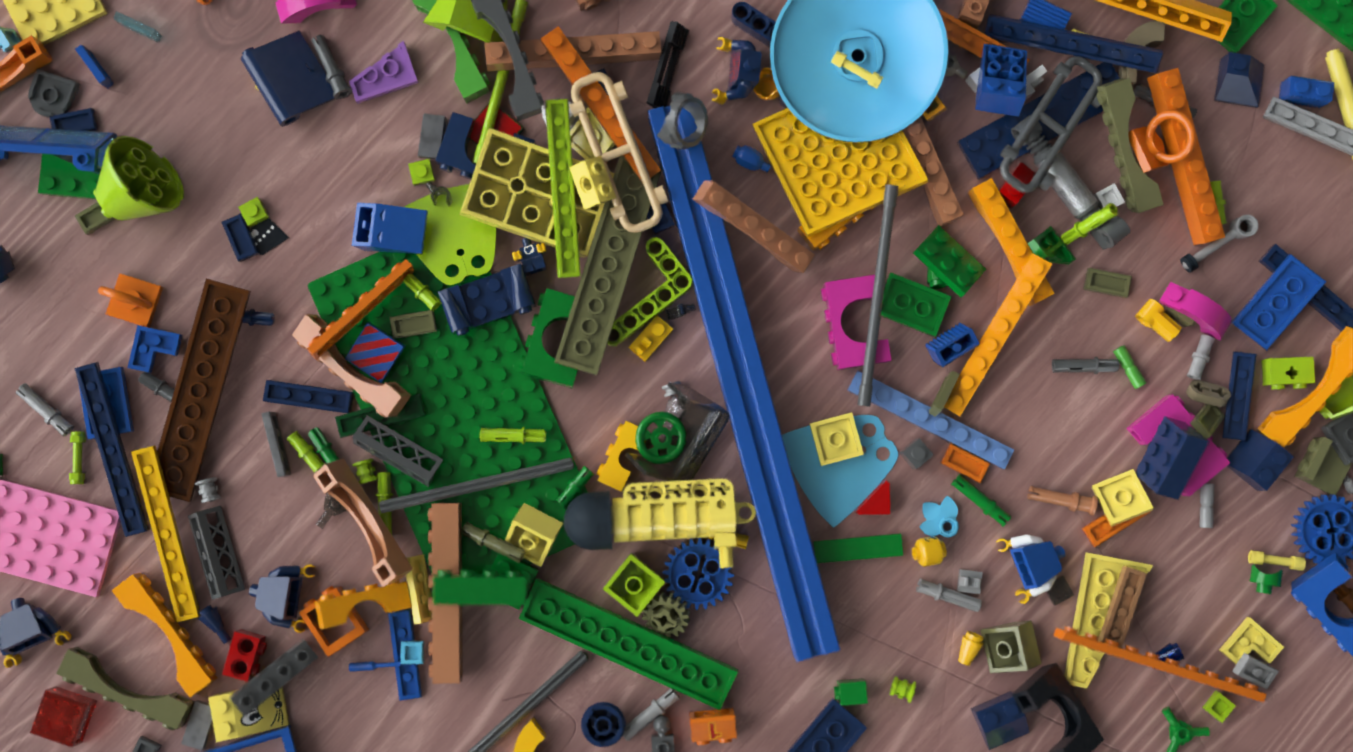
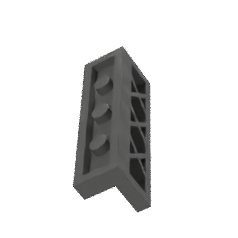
[353,416,443,487]
[188,506,245,600]

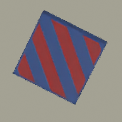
[345,322,406,383]

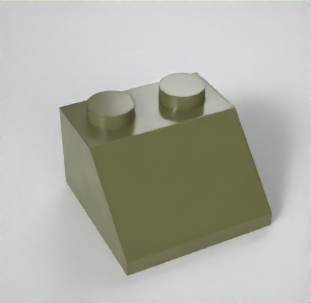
[980,620,1042,673]

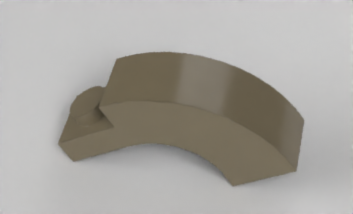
[1114,20,1165,86]

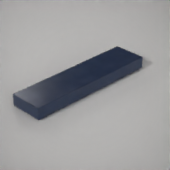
[1222,351,1257,441]
[263,380,354,413]

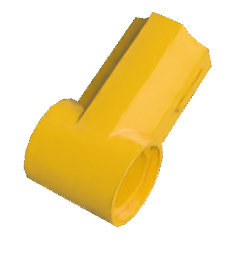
[1135,299,1182,342]

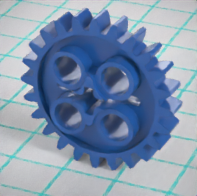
[1291,494,1353,564]
[663,538,734,610]

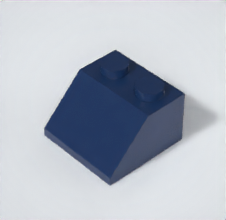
[1227,429,1294,491]
[971,691,1030,750]

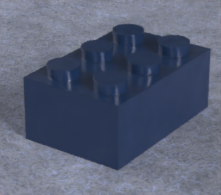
[1135,416,1209,500]

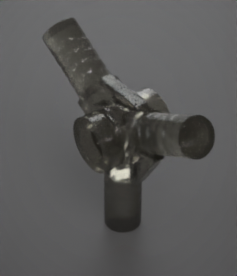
[316,493,346,529]

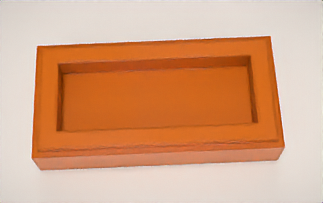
[940,444,990,483]

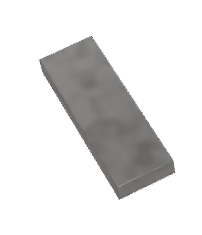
[261,411,291,477]

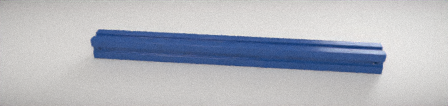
[648,106,840,662]

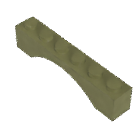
[1097,78,1164,213]
[56,647,195,730]

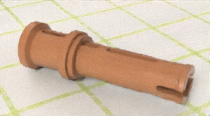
[1027,486,1098,516]

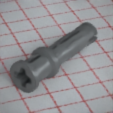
[311,35,352,99]

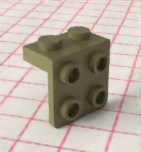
[1295,437,1352,495]

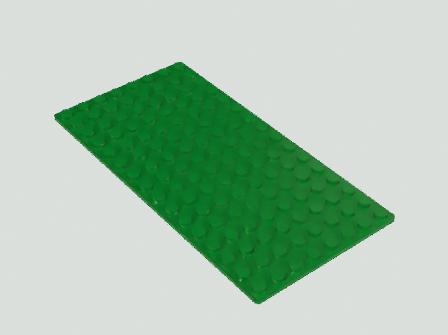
[308,249,588,574]

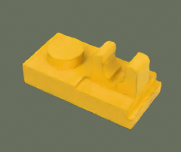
[629,315,674,362]

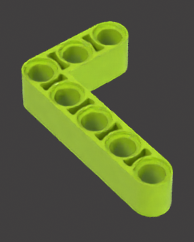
[607,237,692,346]

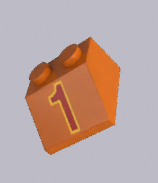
[689,708,737,745]

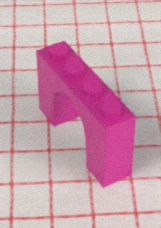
[821,275,892,370]
[1126,394,1230,496]

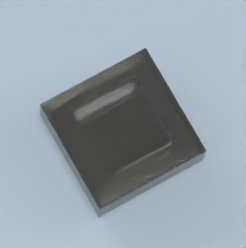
[1046,575,1074,606]

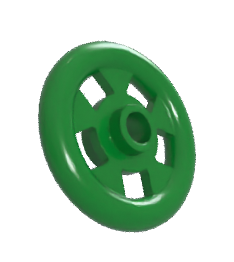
[635,411,687,464]

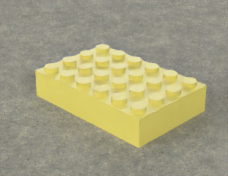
[459,128,615,258]

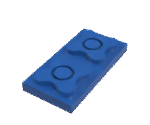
[1231,254,1326,350]

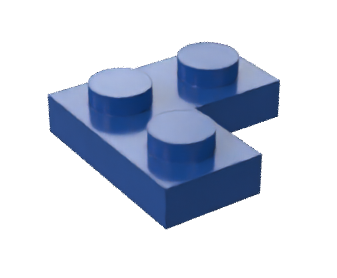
[127,325,183,373]

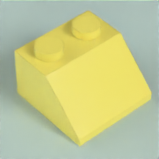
[505,503,563,567]

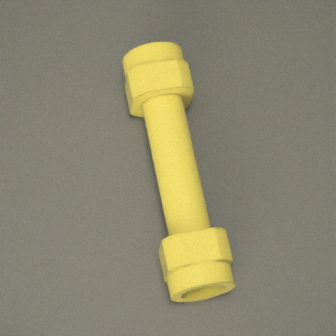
[831,51,884,89]
[1248,550,1306,571]

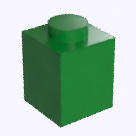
[834,678,868,706]

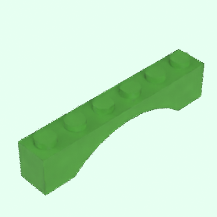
[412,0,490,103]

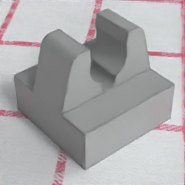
[957,569,983,594]

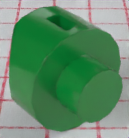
[1249,565,1283,594]

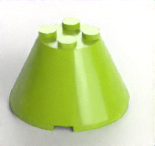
[93,136,184,221]

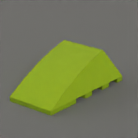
[423,0,508,48]

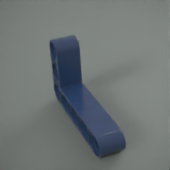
[731,2,787,108]

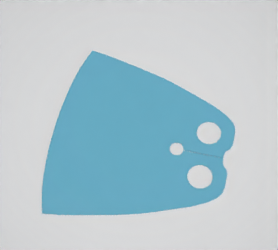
[782,415,898,528]

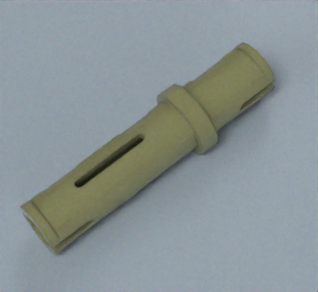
[461,522,526,563]

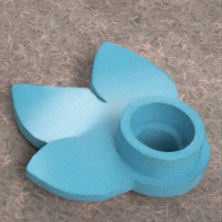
[919,496,959,538]

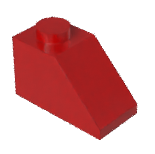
[999,162,1036,209]

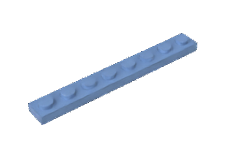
[847,371,1014,469]

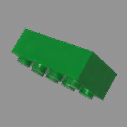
[432,569,526,605]

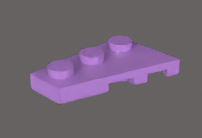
[349,41,419,104]

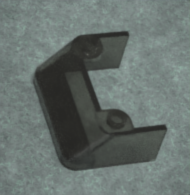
[625,381,730,481]

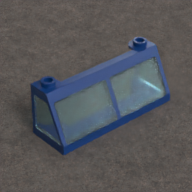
[0,125,117,174]

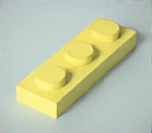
[406,554,432,624]

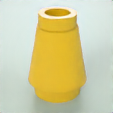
[958,631,984,666]

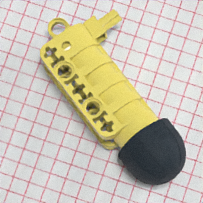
[564,479,756,568]

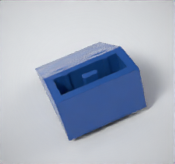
[975,44,1027,117]
[351,203,428,254]

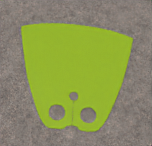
[405,184,496,285]

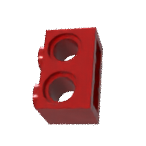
[222,629,267,682]

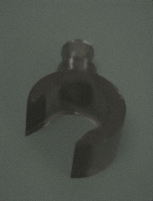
[426,182,452,206]
[665,304,696,320]

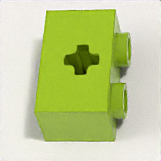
[1261,357,1315,390]

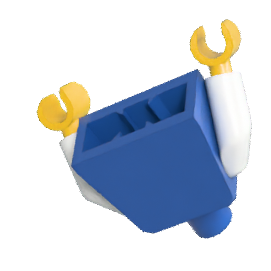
[996,534,1066,604]

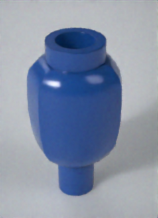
[732,145,771,173]

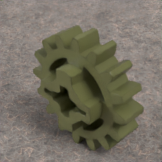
[642,592,690,638]

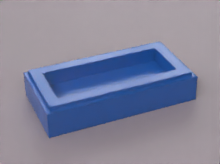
[75,45,114,89]

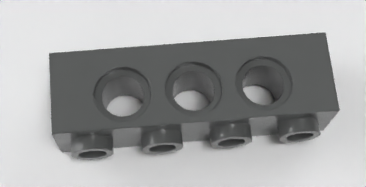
[229,638,318,717]

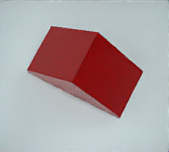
[854,480,890,515]

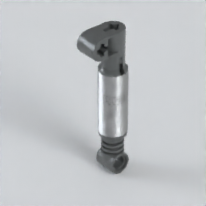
[1011,115,1130,250]

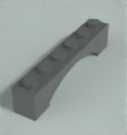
[471,0,545,122]

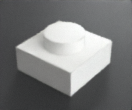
[1094,183,1125,209]

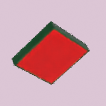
[469,103,524,145]

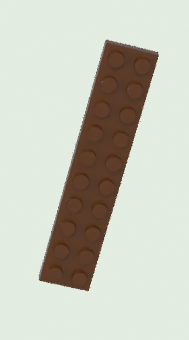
[157,278,251,502]

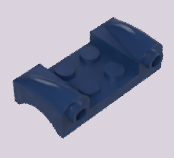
[438,263,536,336]

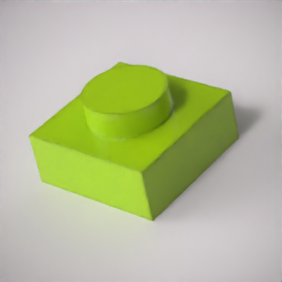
[408,159,435,186]
[239,197,269,227]
[1202,690,1236,723]

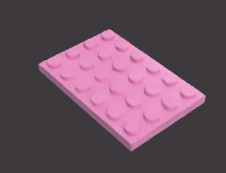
[0,479,121,597]

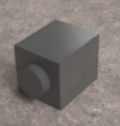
[899,438,933,469]

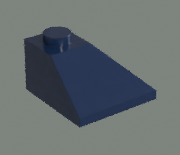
[1214,52,1264,108]

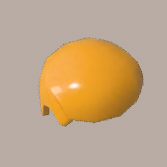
[753,67,780,100]

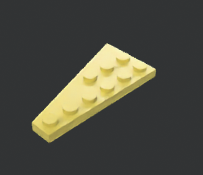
[1064,552,1153,688]

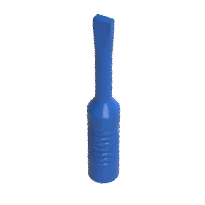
[349,661,402,672]

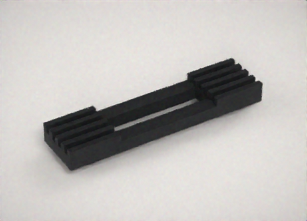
[647,21,689,108]

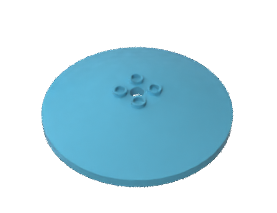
[770,0,948,143]

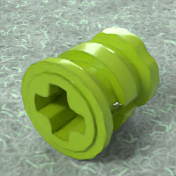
[352,458,377,484]
[889,676,916,703]

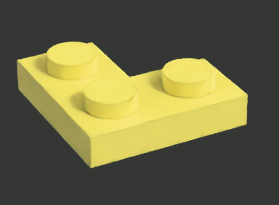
[1219,617,1284,665]

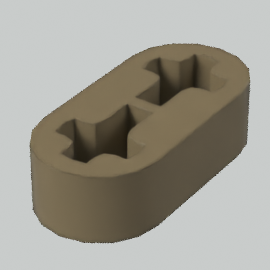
[1186,380,1231,407]

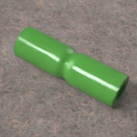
[1113,345,1146,389]

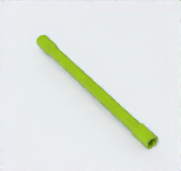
[472,0,528,165]

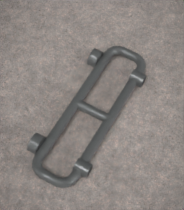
[1000,56,1102,193]

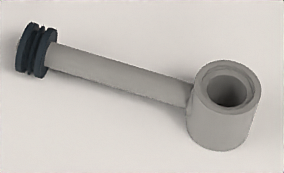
[1180,215,1259,273]

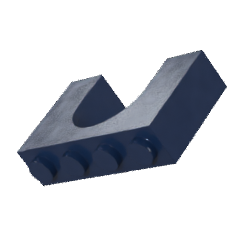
[435,112,537,180]

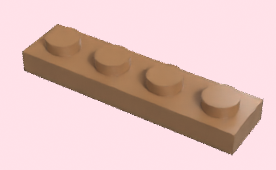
[1098,566,1147,658]

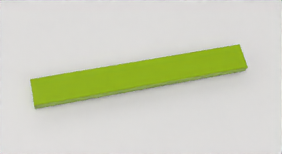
[545,99,581,278]

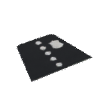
[250,218,289,255]

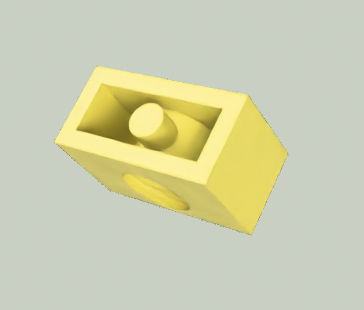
[569,156,616,210]

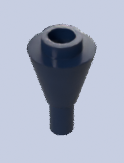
[198,605,231,644]

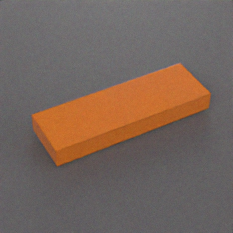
[1082,512,1150,547]

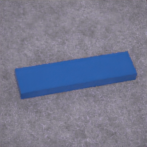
[388,609,422,701]

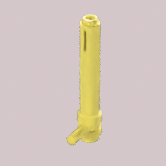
[1325,49,1353,160]

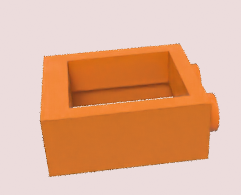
[299,585,369,657]

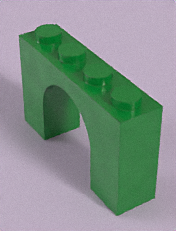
[519,288,578,389]

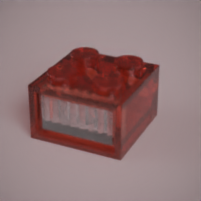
[30,686,97,747]

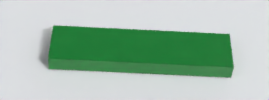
[813,533,903,563]

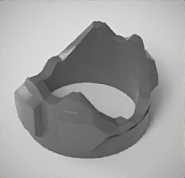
[657,92,708,150]

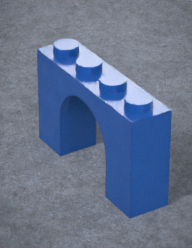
[1291,552,1353,656]

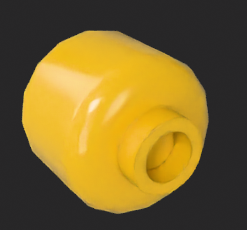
[912,536,947,567]

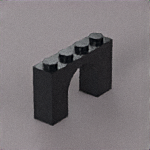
[1011,663,1104,752]

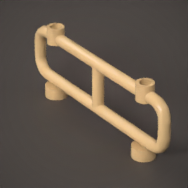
[569,72,669,233]

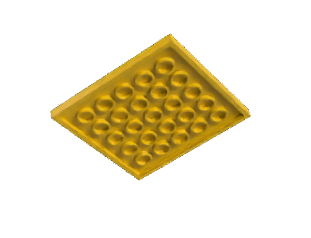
[752,108,928,237]

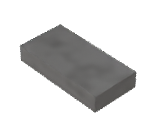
[418,113,446,159]
[181,700,213,750]

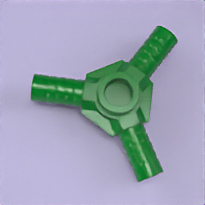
[1162,707,1210,752]

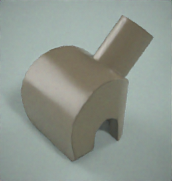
[945,52,968,79]

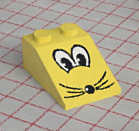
[209,686,289,742]

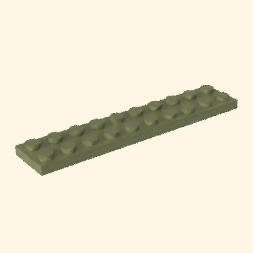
[554,156,662,376]

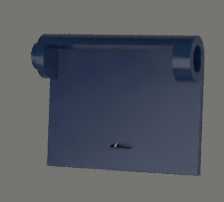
[240,30,335,127]

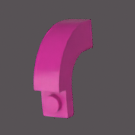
[276,0,357,23]
[1160,282,1232,341]

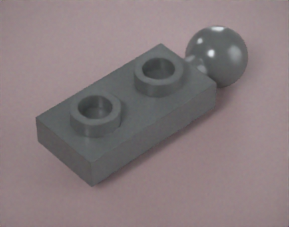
[651,715,674,752]

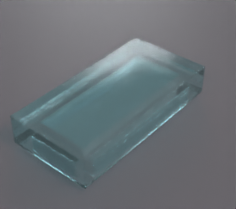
[113,11,162,42]

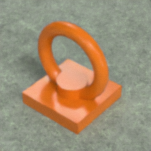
[1128,110,1197,173]
[98,273,163,328]

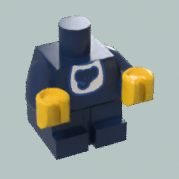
[512,238,548,276]

